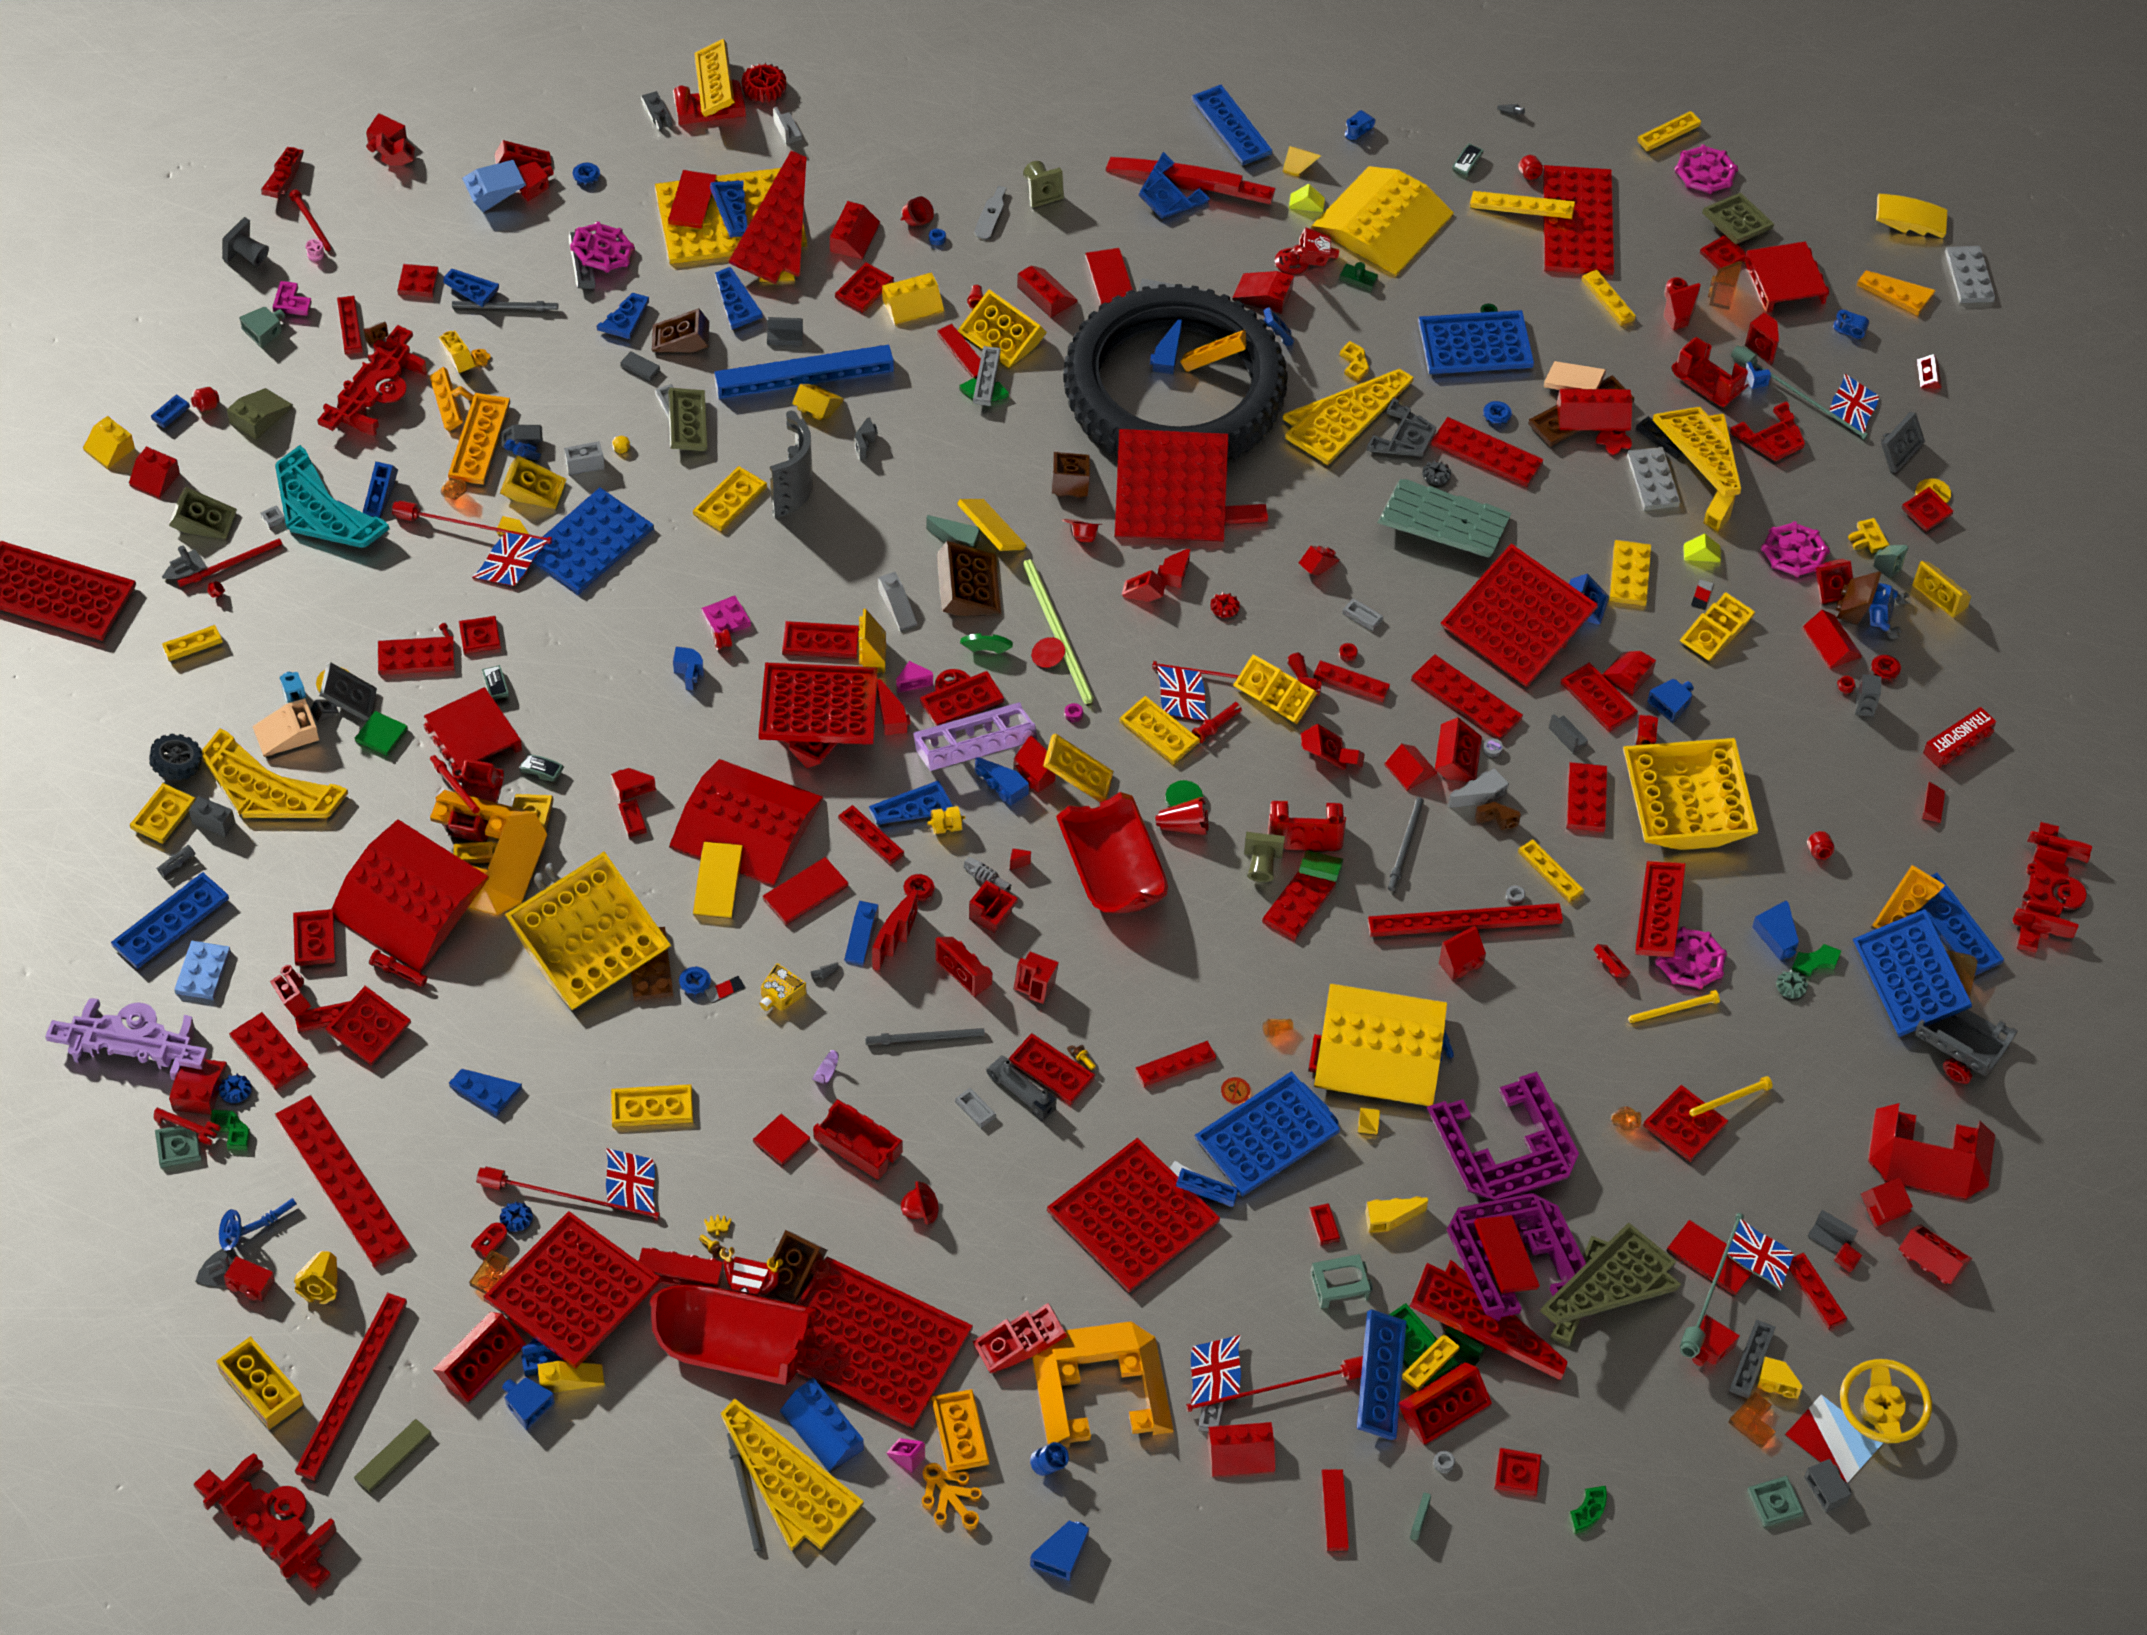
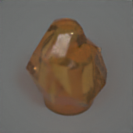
[440,478,467,500]
[1611,1106,1641,1131]

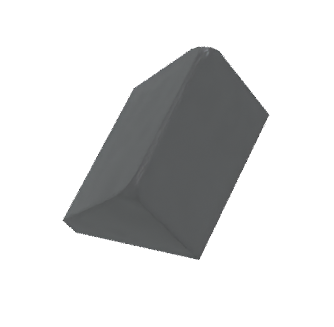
[310,699,339,722]

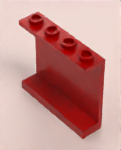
[1744,241,1829,313]
[423,687,522,776]

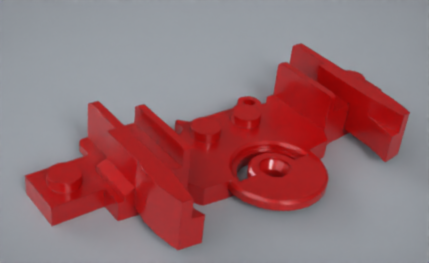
[317,325,427,436]
[2012,822,2092,953]
[193,1453,337,1591]

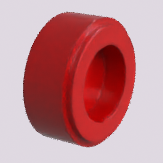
[1339,643,1358,662]

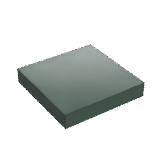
[155,1122,201,1168]
[1747,1476,1804,1527]

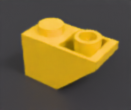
[1703,491,1736,532]
[1757,1357,1802,1398]

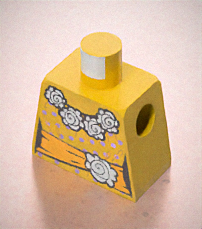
[759,963,807,1011]

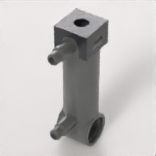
[986,1055,1057,1122]

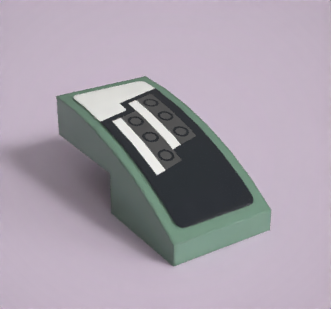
[1452,143,1484,177]
[482,665,509,700]
[519,754,564,782]

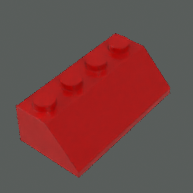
[1557,389,1632,431]
[432,1312,526,1402]
[1398,1362,1492,1445]

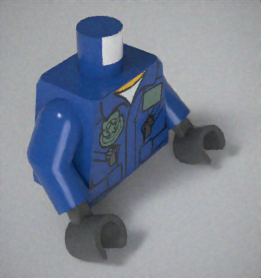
[1869,583,1909,639]

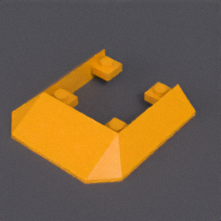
[430,790,548,916]
[1032,1321,1174,1447]

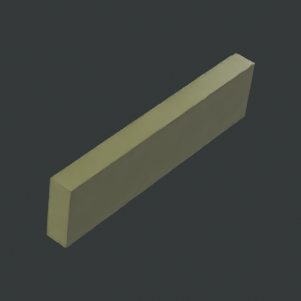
[354,1419,431,1493]

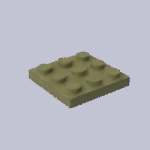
[1702,193,1774,244]

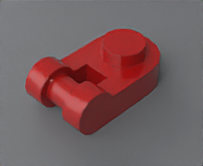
[471,1222,507,1259]

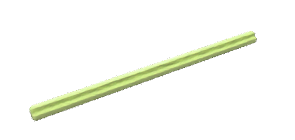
[1023,559,1094,704]

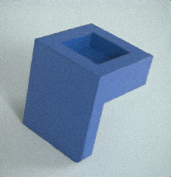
[1746,362,1771,389]

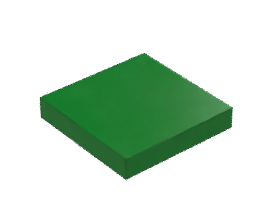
[355,711,408,756]
[1299,850,1344,881]

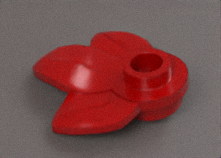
[1596,431,1632,455]

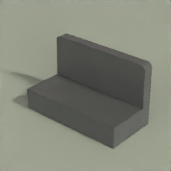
[767,317,803,346]
[1549,714,1588,753]
[1807,1210,1858,1254]

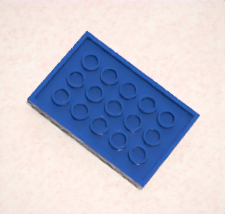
[1418,310,1534,374]
[533,487,654,595]
[1853,909,1972,1037]
[1194,1071,1340,1197]

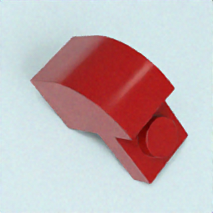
[376,133,415,166]

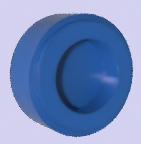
[929,229,946,246]

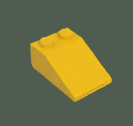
[500,455,567,509]

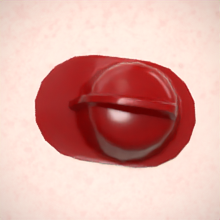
[900,196,934,226]
[1062,519,1102,542]

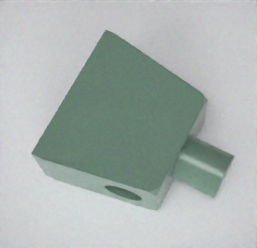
[239,307,285,348]

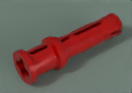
[1192,702,1242,743]
[369,949,428,988]

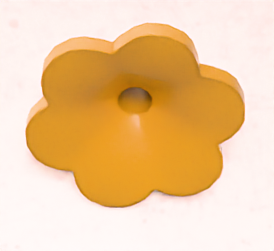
[471,349,491,367]

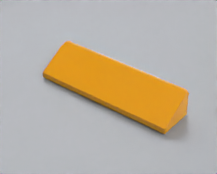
[1180,330,1246,372]

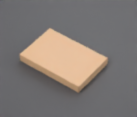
[1544,361,1606,390]

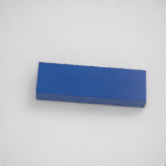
[1176,1168,1238,1207]

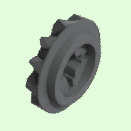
[1422,460,1451,485]

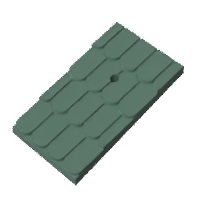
[1377,479,1511,558]

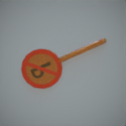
[1221,1077,1251,1104]

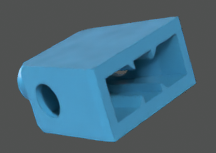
[279,672,308,704]

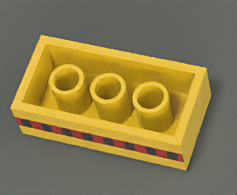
[216,1336,304,1430]

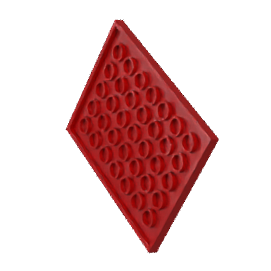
[795,1256,973,1429]

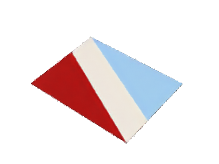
[1785,1395,1883,1483]

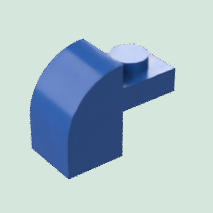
[673,647,704,690]

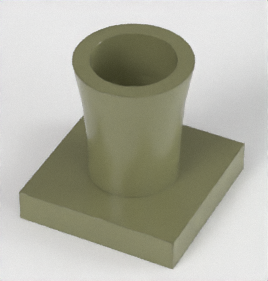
[1023,161,1064,208]
[1244,832,1285,882]

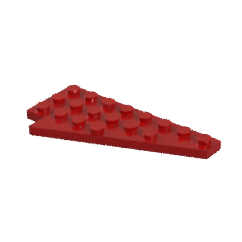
[729,150,807,284]
[1409,1260,1568,1380]

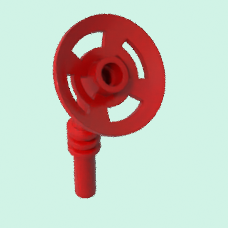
[1275,245,1309,275]

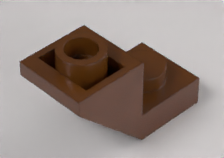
[363,322,389,345]
[1475,802,1521,830]

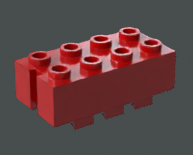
[813,1099,903,1181]

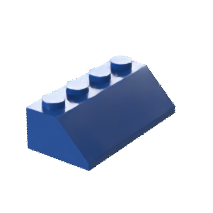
[780,1378,864,1473]

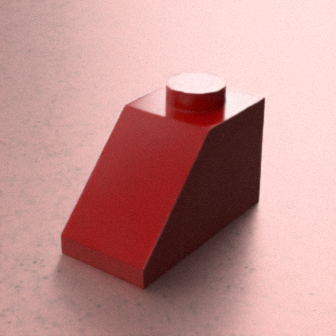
[1157,549,1191,588]
[1122,570,1166,602]
[611,768,656,802]

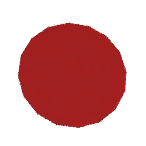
[1031,637,1065,668]

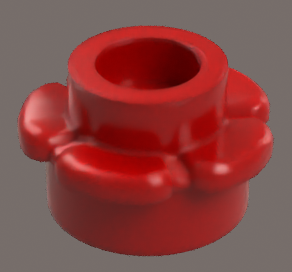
[207,581,225,598]
[1837,676,1856,693]

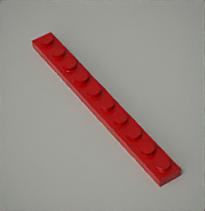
[1367,903,1563,937]
[295,1292,407,1481]

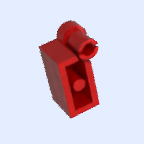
[270,965,311,1018]

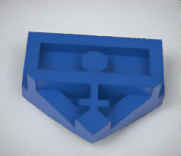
[521,1338,566,1376]

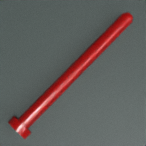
[289,189,332,252]

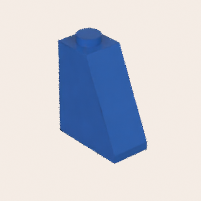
[1752,900,1799,961]
[1030,1520,1089,1581]

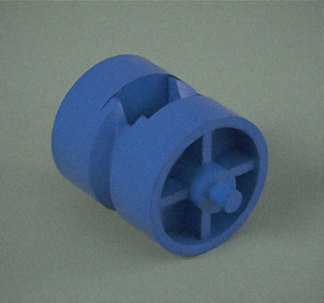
[1030,1442,1069,1476]

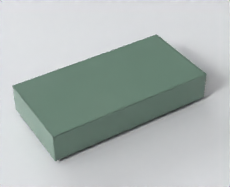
[1410,1492,1431,1540]

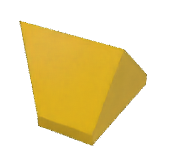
[1282,146,1321,177]

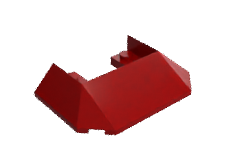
[1868,1103,1995,1200]

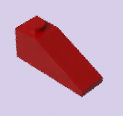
[494,140,552,167]
[877,679,910,736]

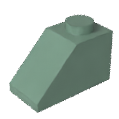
[1873,545,1908,579]

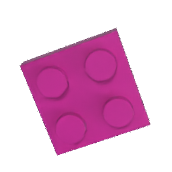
[701,595,751,634]

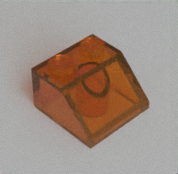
[1708,261,1742,310]

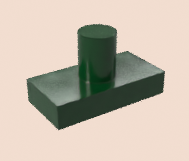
[1339,262,1378,291]

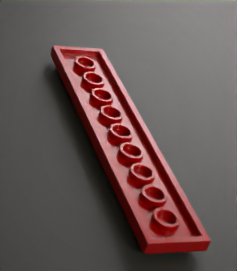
[275,1095,410,1268]

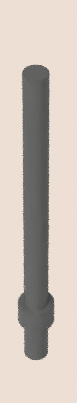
[452,301,559,311]
[1388,797,1424,891]
[865,1028,985,1045]
[727,1433,762,1551]

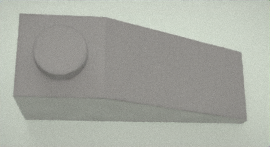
[878,572,917,631]

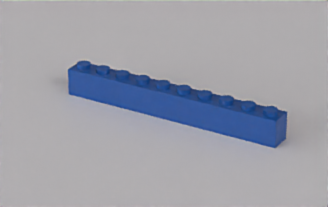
[714,344,894,399]

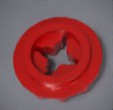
[1210,592,1240,618]
[1871,655,1901,681]
[903,874,934,901]
[1943,1058,1973,1084]

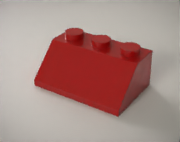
[830,201,880,260]
[1017,265,1078,318]
[1435,717,1482,782]
[935,937,993,998]
[1898,1224,1972,1284]
[1207,1422,1275,1476]

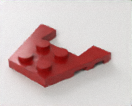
[1730,401,1805,461]

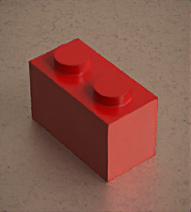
[224,1256,275,1302]

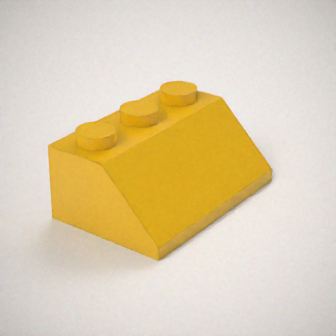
[882,272,944,325]
[1912,561,1971,618]

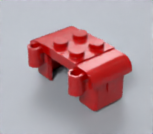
[1671,337,1749,407]
[442,759,504,842]
[1267,801,1346,851]

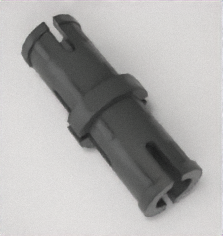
[156,845,195,877]

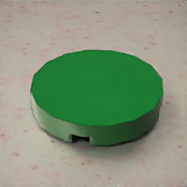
[1165,780,1203,808]

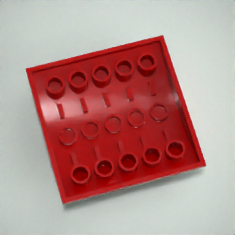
[669,759,823,886]
[331,819,490,973]

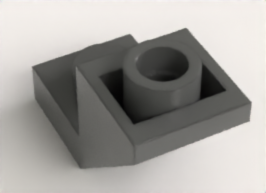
[854,417,878,460]
[501,425,543,449]

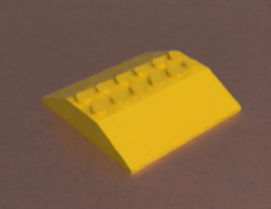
[1311,166,1454,276]
[1623,738,1758,850]
[505,851,671,1010]
[1314,984,1447,1106]

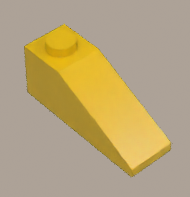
[537,1361,605,1393]

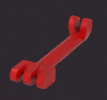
[153,1107,221,1145]

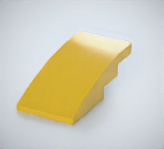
[1876,193,1947,238]
[1679,592,1755,662]
[1233,654,1317,724]
[693,842,743,919]

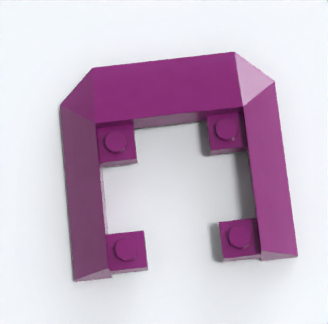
[1427,1072,1579,1201]
[1447,1193,1586,1322]

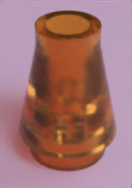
[1262,1018,1293,1038]

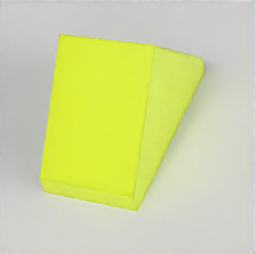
[1289,184,1325,212]
[1684,534,1721,562]

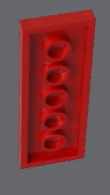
[1431,417,1544,487]
[1411,654,1523,741]
[1635,861,1686,957]

